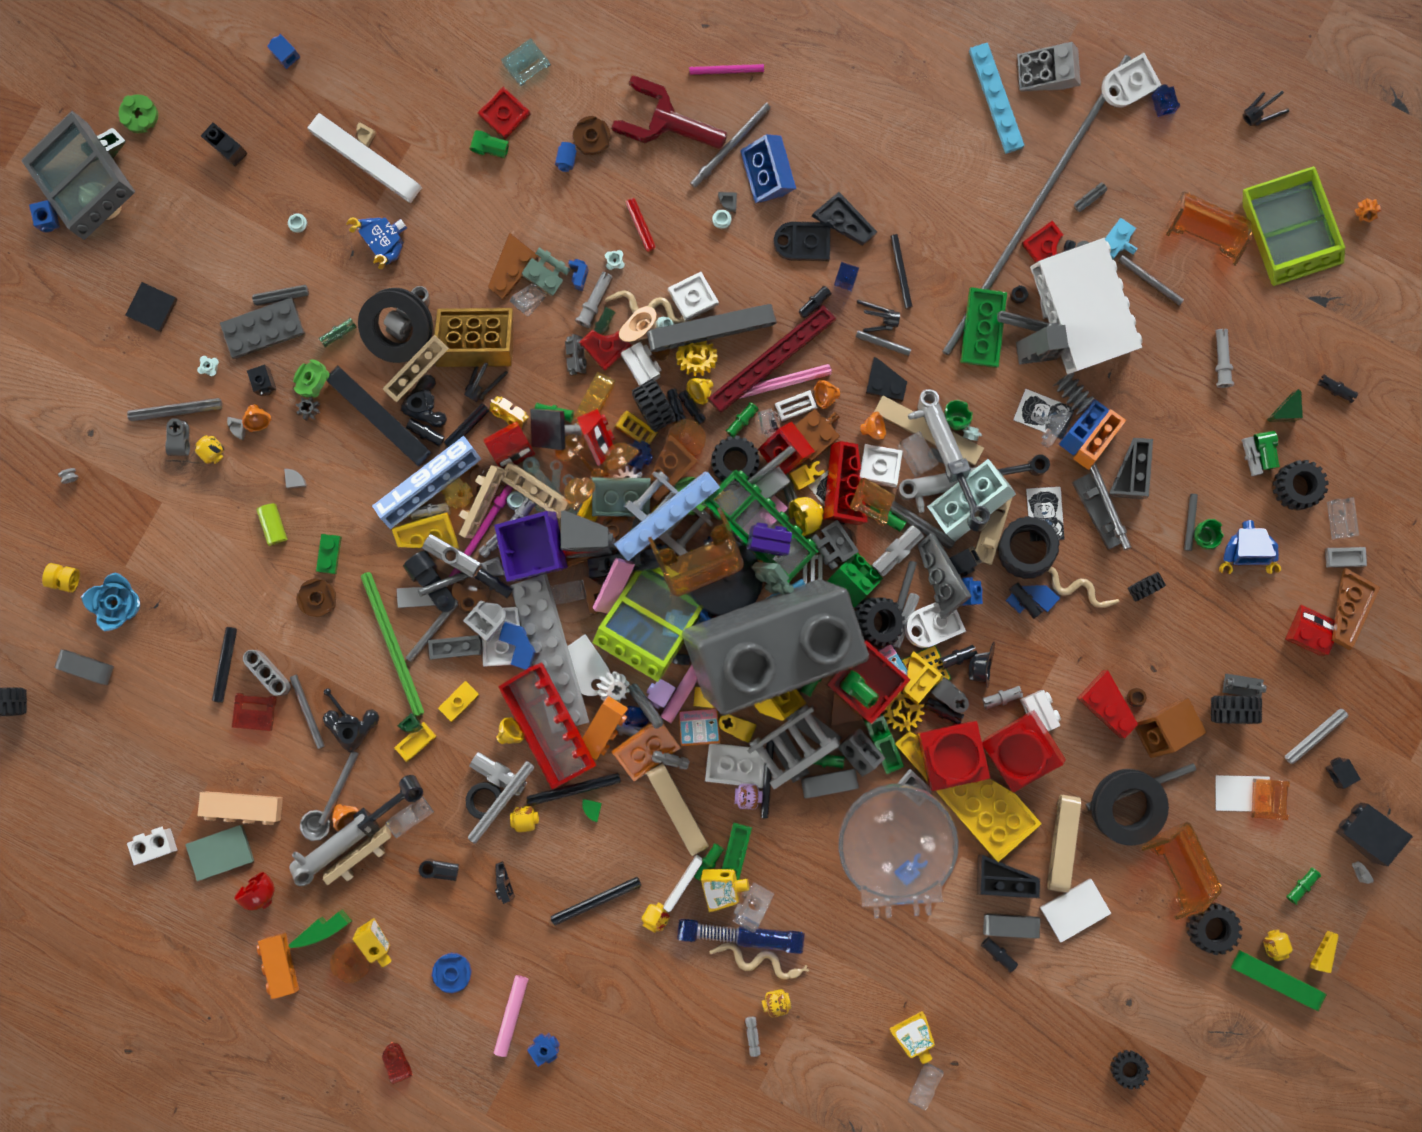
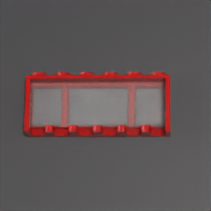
[498,662,597,789]

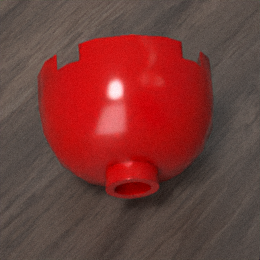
[234,872,275,911]

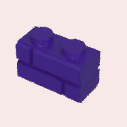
[747,523,792,557]

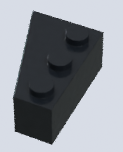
[977,855,1040,898]

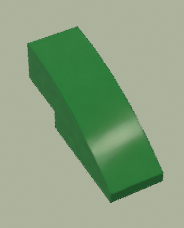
[862,713,904,775]
[288,909,352,948]

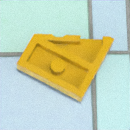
[903,651,942,705]

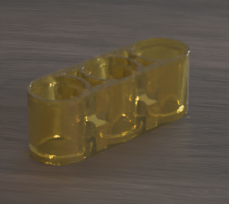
[573,372,615,422]

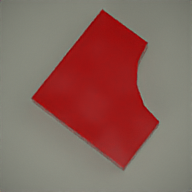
[1021,220,1063,263]
[579,330,632,371]

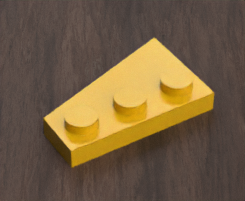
[392,512,460,549]

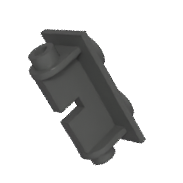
[565,334,587,375]
[1222,673,1267,698]

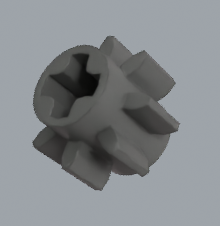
[296,397,321,421]

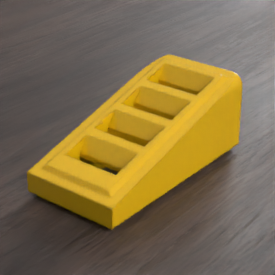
[614,411,658,448]
[1310,931,1339,973]

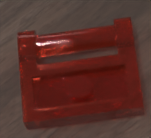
[232,693,277,731]

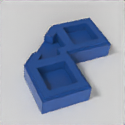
[1005,585,1060,614]
[498,621,536,670]

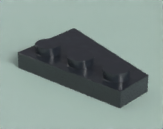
[811,192,877,246]

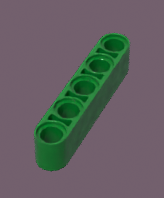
[1231,950,1327,1012]

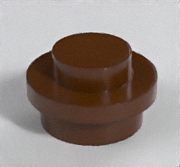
[1127,688,1147,707]

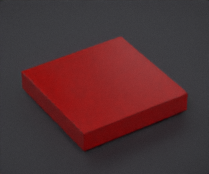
[478,87,531,140]

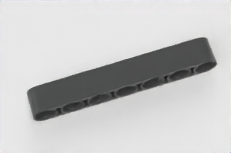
[647,304,777,352]

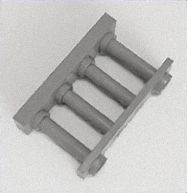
[624,471,714,558]
[748,705,839,789]

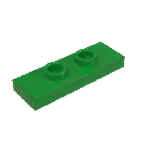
[722,822,752,880]

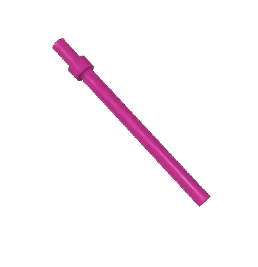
[449,484,513,585]

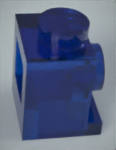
[1152,84,1180,117]

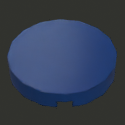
[432,953,472,993]

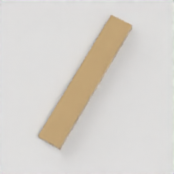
[874,396,984,466]

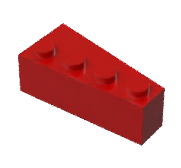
[823,441,868,525]

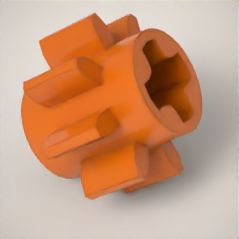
[1355,198,1381,223]

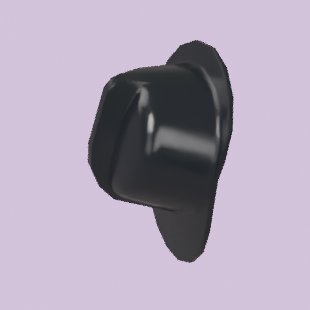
[969,642,995,688]

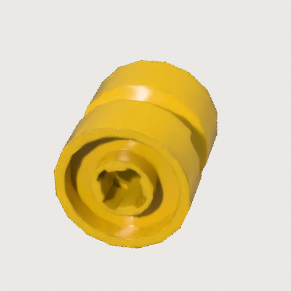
[42,563,80,593]

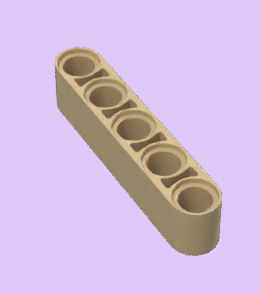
[646,764,709,856]
[1047,795,1081,893]

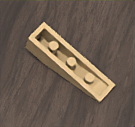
[383,335,449,402]

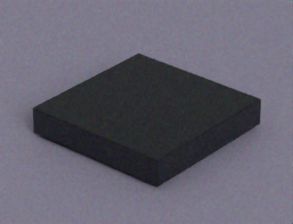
[125,282,177,332]
[530,408,566,450]

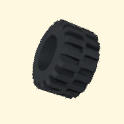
[632,379,676,432]
[711,436,760,486]
[1272,460,1329,510]
[854,597,905,646]
[0,687,27,716]
[1211,696,1262,724]
[1186,902,1242,955]

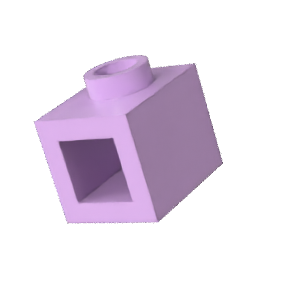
[646,679,676,709]

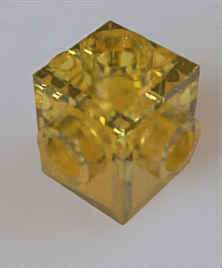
[441,478,473,509]

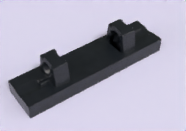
[588,548,663,579]

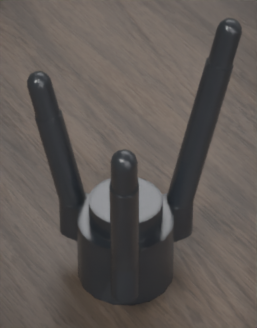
[1243,91,1290,127]
[857,300,900,332]
[464,363,508,402]

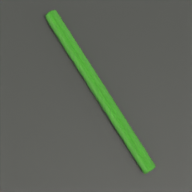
[361,572,424,716]

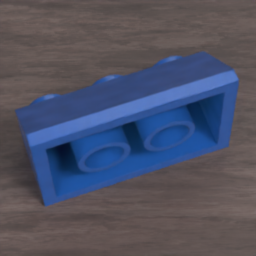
[740,134,796,203]

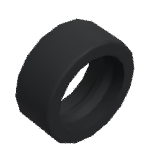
[465,782,502,819]

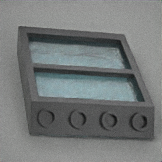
[21,111,135,240]

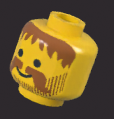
[510,806,539,833]
[1263,930,1293,961]
[762,989,791,1017]

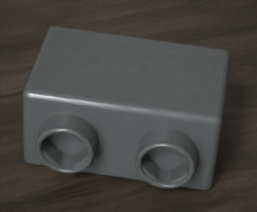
[682,579,869,715]

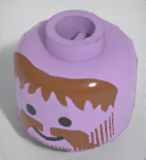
[735,784,762,810]

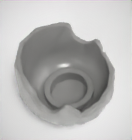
[300,810,330,841]

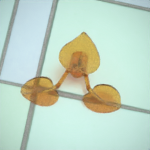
[555,434,639,511]

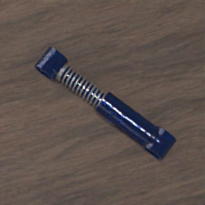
[677,919,805,954]

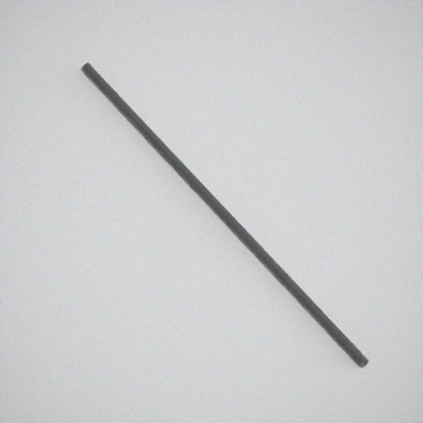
[942,55,1131,355]

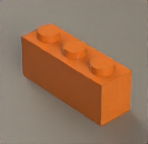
[1073,409,1126,470]
[582,696,628,760]
[257,932,299,999]

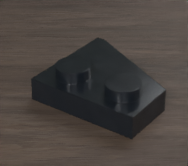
[866,357,907,401]
[495,861,515,904]

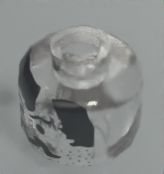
[754,409,781,438]

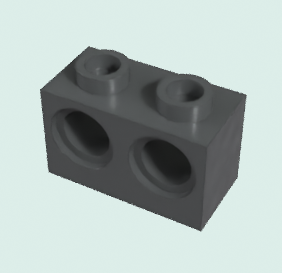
[837,729,885,777]

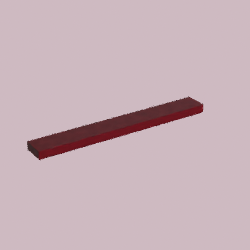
[708,305,836,414]

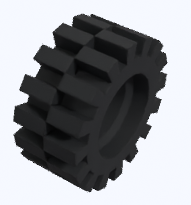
[1127,572,1166,602]
[1110,1050,1150,1090]

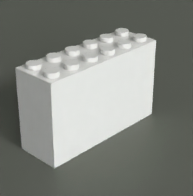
[1030,238,1142,374]

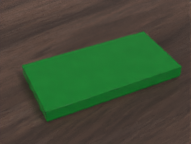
[960,287,1007,368]

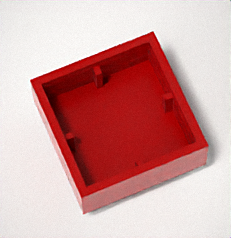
[826,641,911,724]
[982,710,1066,793]
[917,721,990,791]

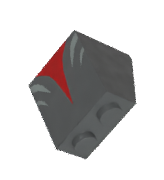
[561,510,616,558]

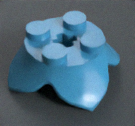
[81,573,140,631]

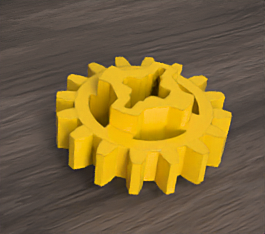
[676,341,718,376]
[883,692,925,732]

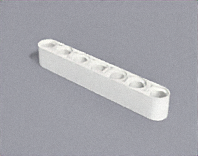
[307,113,422,203]

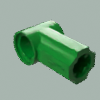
[469,130,509,159]
[1253,431,1280,470]
[839,670,879,709]

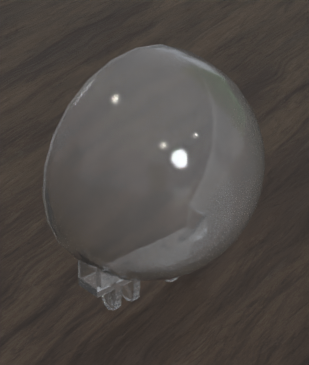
[838,783,959,919]

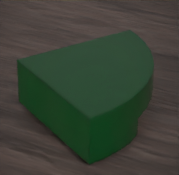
[397,713,424,733]

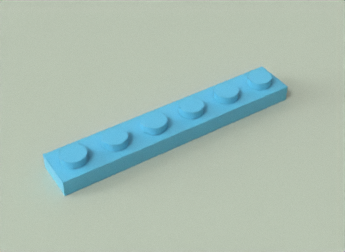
[969,42,1025,154]

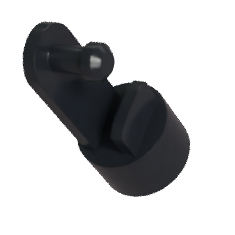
[403,550,455,612]

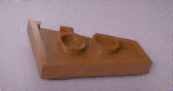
[488,232,539,300]

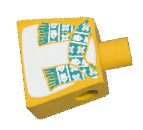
[701,869,749,912]
[353,918,392,967]
[889,1011,935,1064]

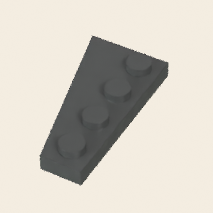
[918,533,972,619]

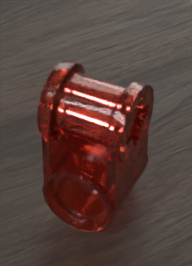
[382,1043,412,1084]

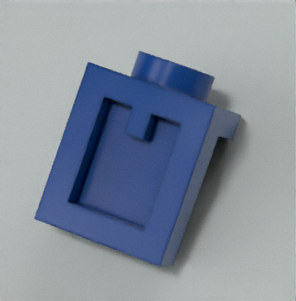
[568,259,589,291]

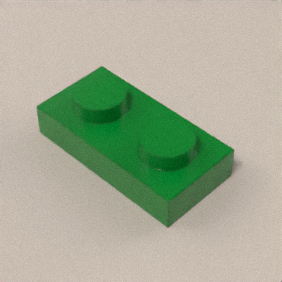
[316,534,342,574]

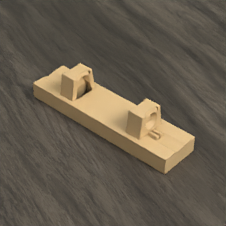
[502,462,572,519]
[459,465,506,539]
[975,498,1012,565]
[323,825,391,885]

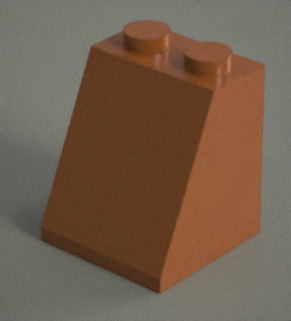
[1135,698,1207,758]

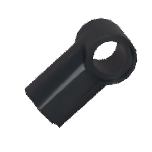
[419,859,459,881]

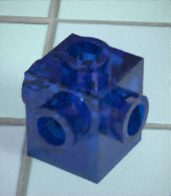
[624,440,654,472]

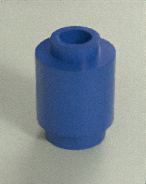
[555,142,577,172]

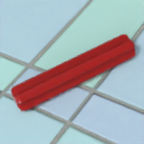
[626,198,656,252]

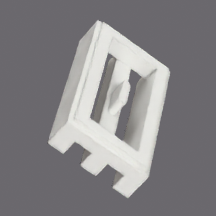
[775,390,817,422]
[803,555,823,584]

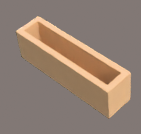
[198,791,283,825]

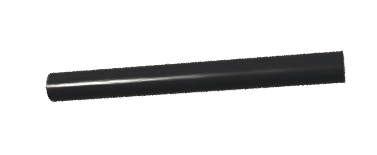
[890,234,913,309]
[761,740,774,818]

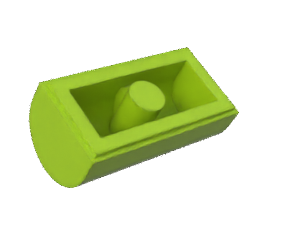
[256,503,288,546]

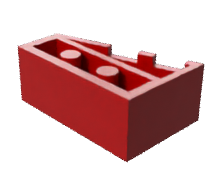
[1077,670,1138,739]

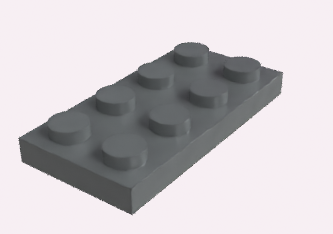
[220,298,305,359]

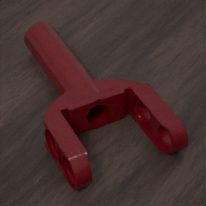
[611,76,727,150]

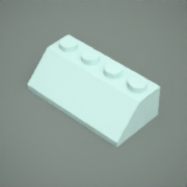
[927,459,1016,541]

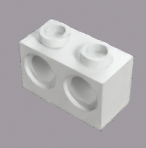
[127,827,177,865]

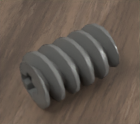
[1053,373,1094,415]

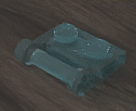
[501,38,551,87]

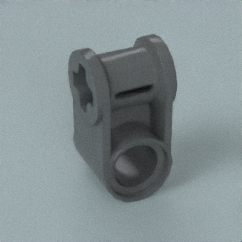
[165,419,190,456]
[932,677,969,713]

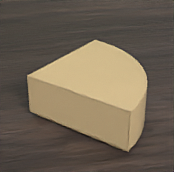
[357,122,376,147]

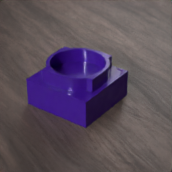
[494,511,568,582]

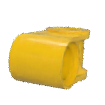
[718,714,757,743]

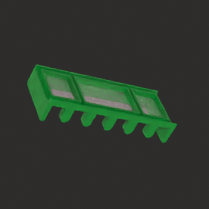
[702,470,819,583]

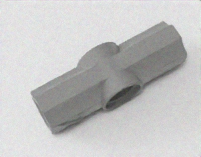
[871,525,924,577]
[422,534,481,577]
[469,752,528,797]

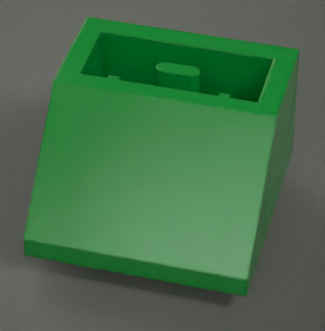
[827,553,883,608]

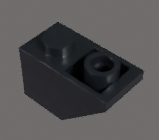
[201,122,247,167]

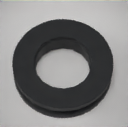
[358,288,433,363]
[1091,769,1169,846]

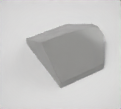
[463,601,506,642]

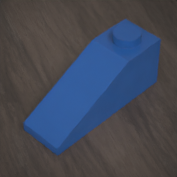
[1059,399,1109,456]

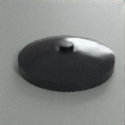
[686,539,763,616]

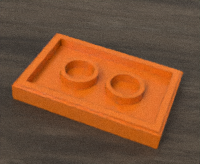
[611,723,681,782]

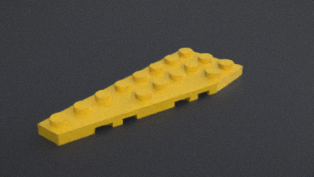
[895,731,1042,862]

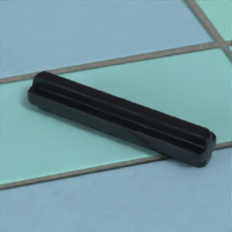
[444,403,489,447]

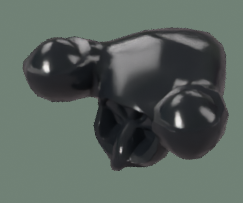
[401,375,447,428]
[323,709,379,753]

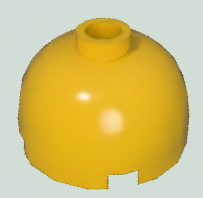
[788,497,824,536]

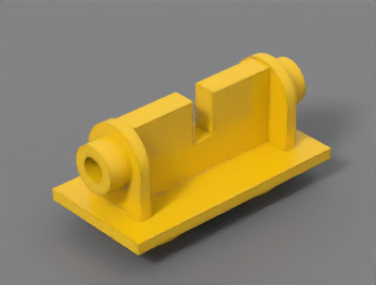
[489,396,529,429]

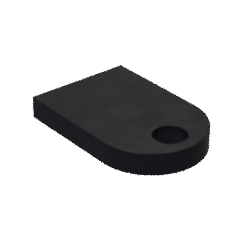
[773,222,830,261]

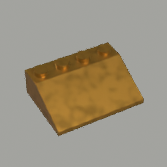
[435,308,513,367]

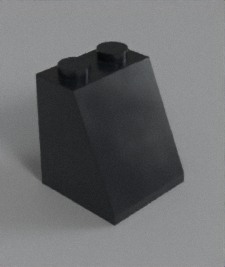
[1336,803,1413,867]

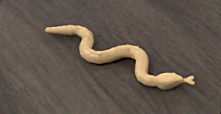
[605,291,701,324]
[1046,566,1120,608]
[710,943,809,979]

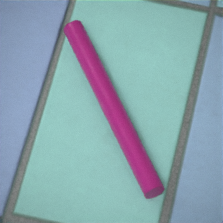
[689,64,764,75]

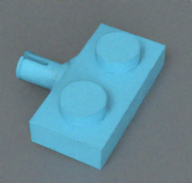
[1105,218,1138,260]

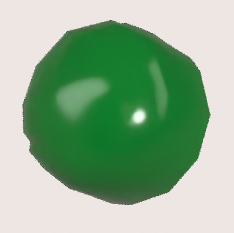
[944,400,973,430]
[1194,519,1224,549]

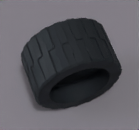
[998,516,1060,579]

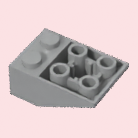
[1017,42,1081,91]

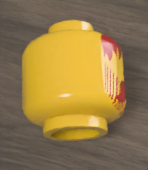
[641,903,670,933]

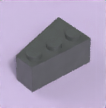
[1016,323,1069,365]
[1109,438,1153,500]

